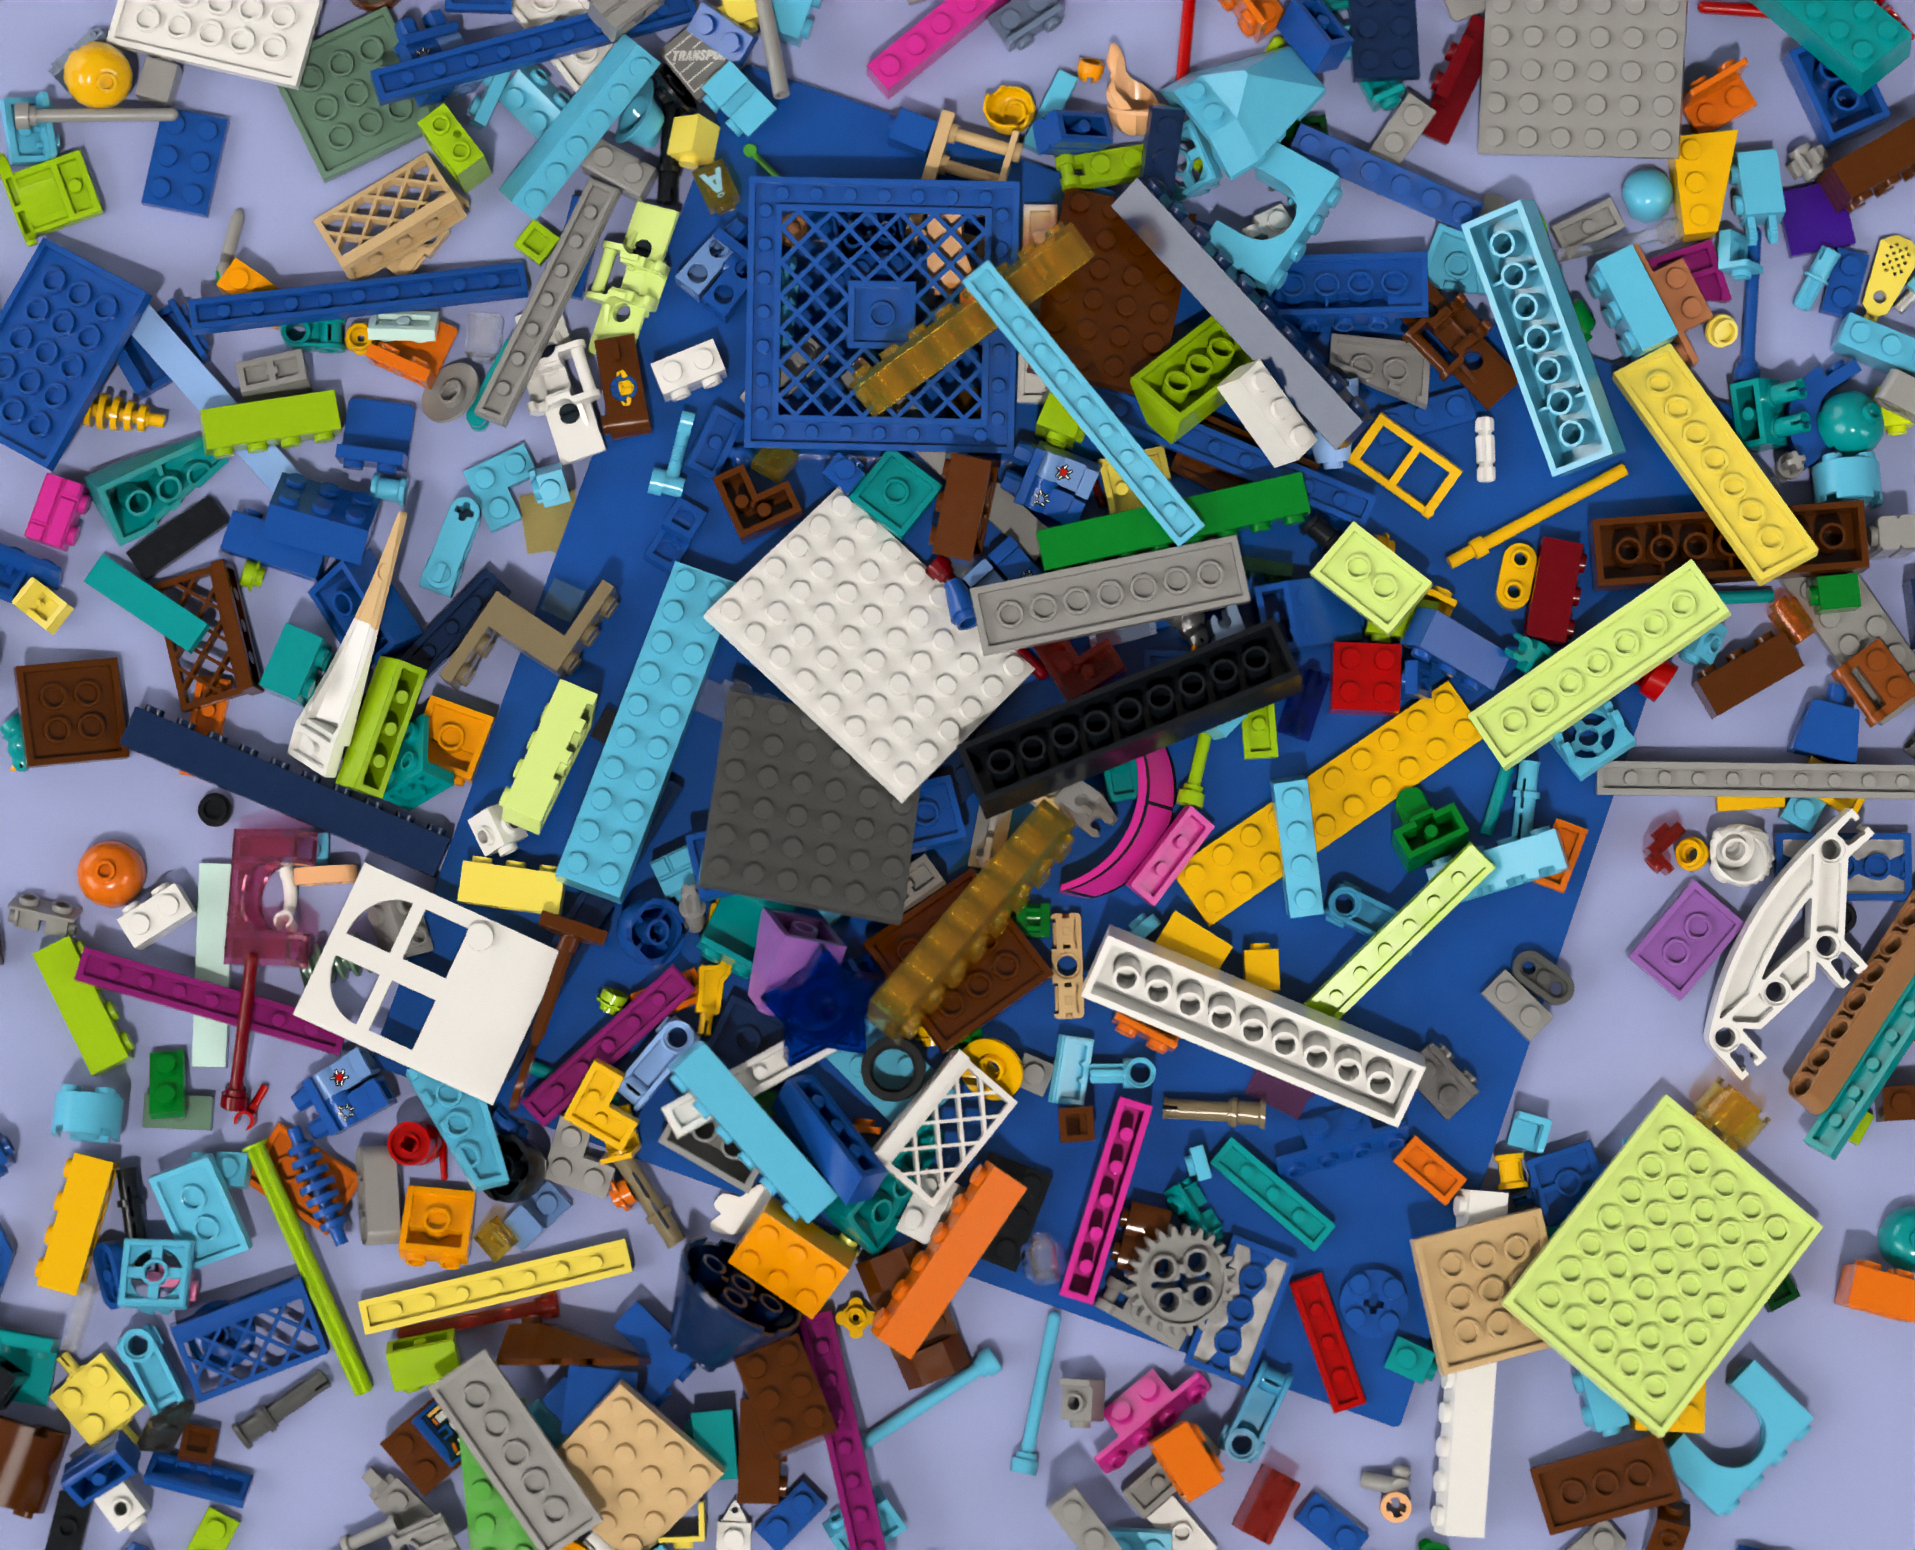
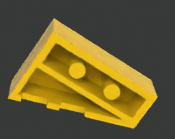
[1667,130,1738,243]

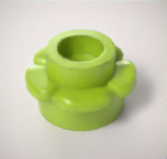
[239,559,265,592]
[596,986,629,1015]

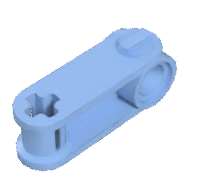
[617,1015,701,1112]

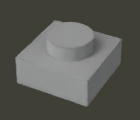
[1020,1052,1054,1097]

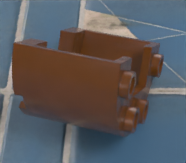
[0,1415,71,1519]

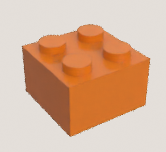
[1834,1259,1915,1323]
[1146,1421,1225,1503]

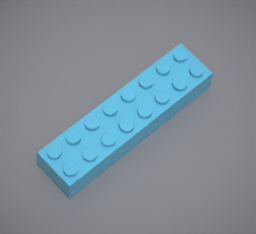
[1461,199,1626,477]

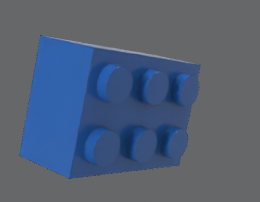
[1781,46,1891,150]
[261,472,381,565]

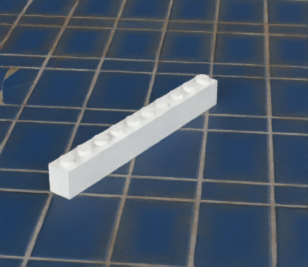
[1431,1189,1509,1538]

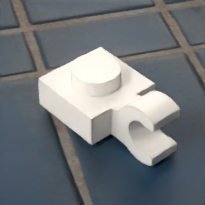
[1242,204,1293,240]

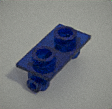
[1277,668,1330,742]

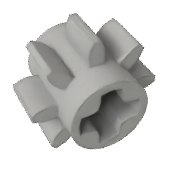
[1786,141,1830,183]

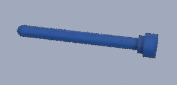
[1733,227,1762,383]

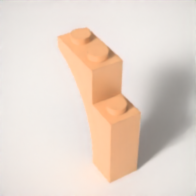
[926,214,983,336]

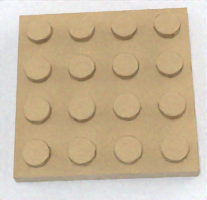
[1409,1207,1551,1375]
[556,1379,726,1550]

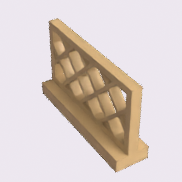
[313,152,467,281]

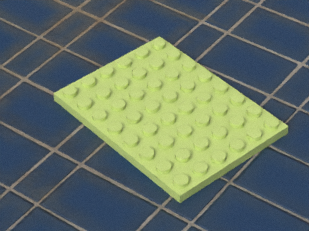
[1500,1094,1823,1438]

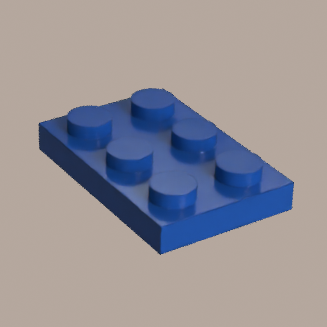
[141,106,230,218]

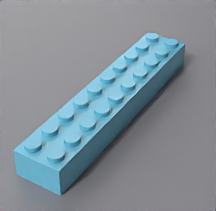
[555,561,736,904]

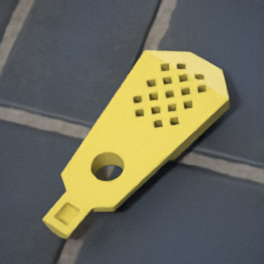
[1862,235,1915,322]

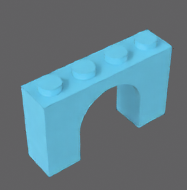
[1208,142,1343,297]
[1667,1359,1814,1517]

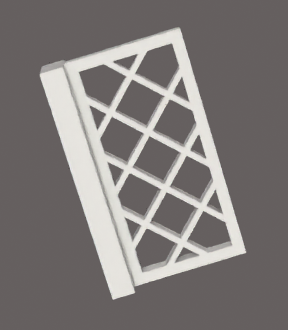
[872,1049,1018,1208]

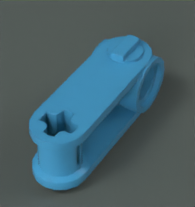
[1324,880,1413,957]
[1217,1359,1294,1463]

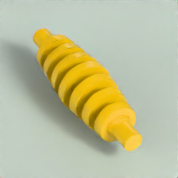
[83,393,167,432]

